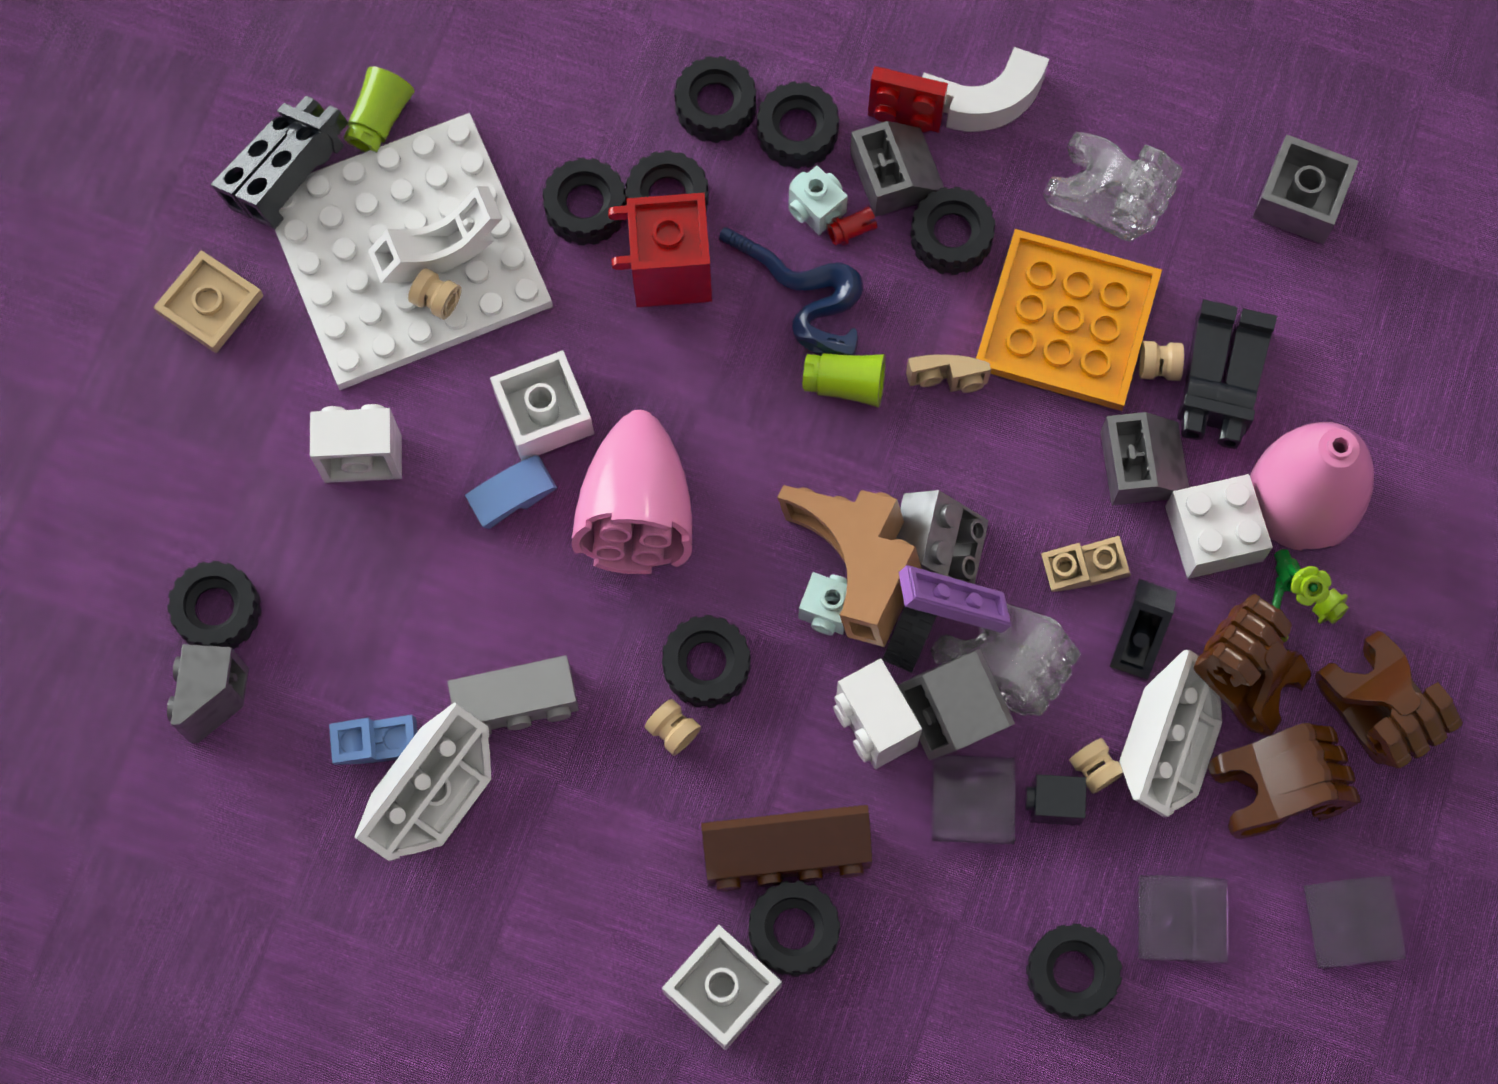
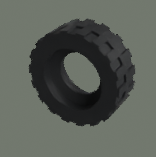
[674,56,756,143]
[757,81,839,169]
[625,150,709,213]
[542,157,627,246]
[910,186,996,275]
[167,561,262,649]
[882,607,937,673]
[662,615,751,708]
[748,881,840,977]
[1026,923,1122,1020]

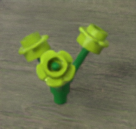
[1271,549,1349,643]

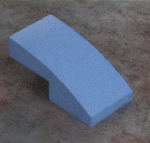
[465,455,557,529]
[329,715,417,765]

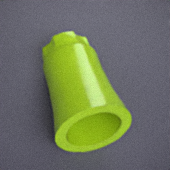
[344,67,415,153]
[802,353,886,408]

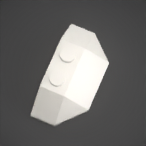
[1119,650,1222,817]
[354,702,491,861]

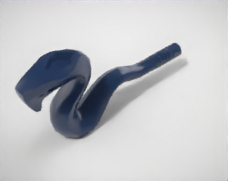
[719,227,863,356]

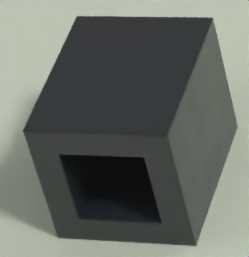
[1024,774,1086,826]

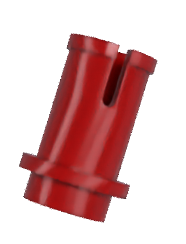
[827,207,877,246]

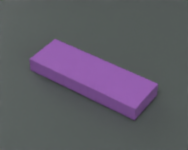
[899,565,1011,633]

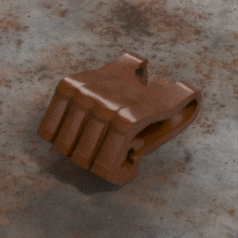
[1193,594,1311,736]
[1315,631,1463,768]
[1208,723,1361,839]

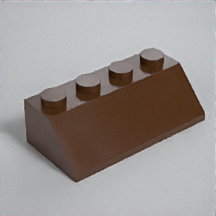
[701,805,872,892]

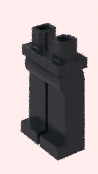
[211,96,348,230]
[1177,299,1277,449]

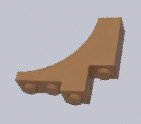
[777,485,922,647]

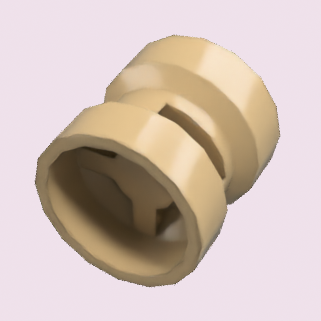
[408,268,462,320]
[1139,341,1184,381]
[644,699,701,756]
[1069,738,1124,794]

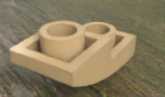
[906,355,991,393]
[1041,536,1131,592]

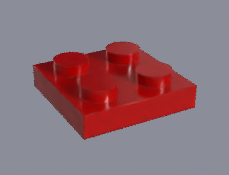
[867,66,948,133]

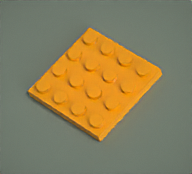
[976,229,1162,411]

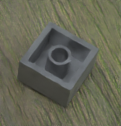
[1252,134,1359,244]

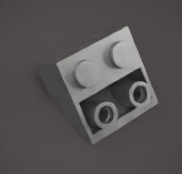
[850,121,944,217]
[1100,412,1189,505]
[896,490,989,584]
[167,644,249,743]
[897,649,1015,761]

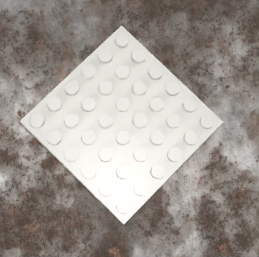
[275,113,553,390]

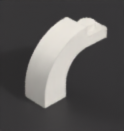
[922,47,1049,132]
[368,186,502,283]

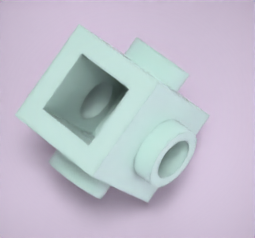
[788,166,848,235]
[798,572,847,635]

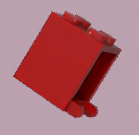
[608,193,712,308]

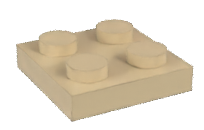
[153,250,264,353]

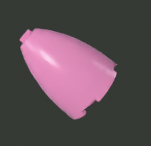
[572,410,692,574]
[1250,422,1374,551]

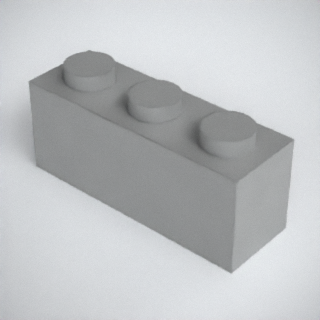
[447,655,579,735]

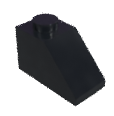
[1109,579,1177,680]

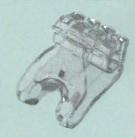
[1042,132,1183,241]
[930,603,1081,716]

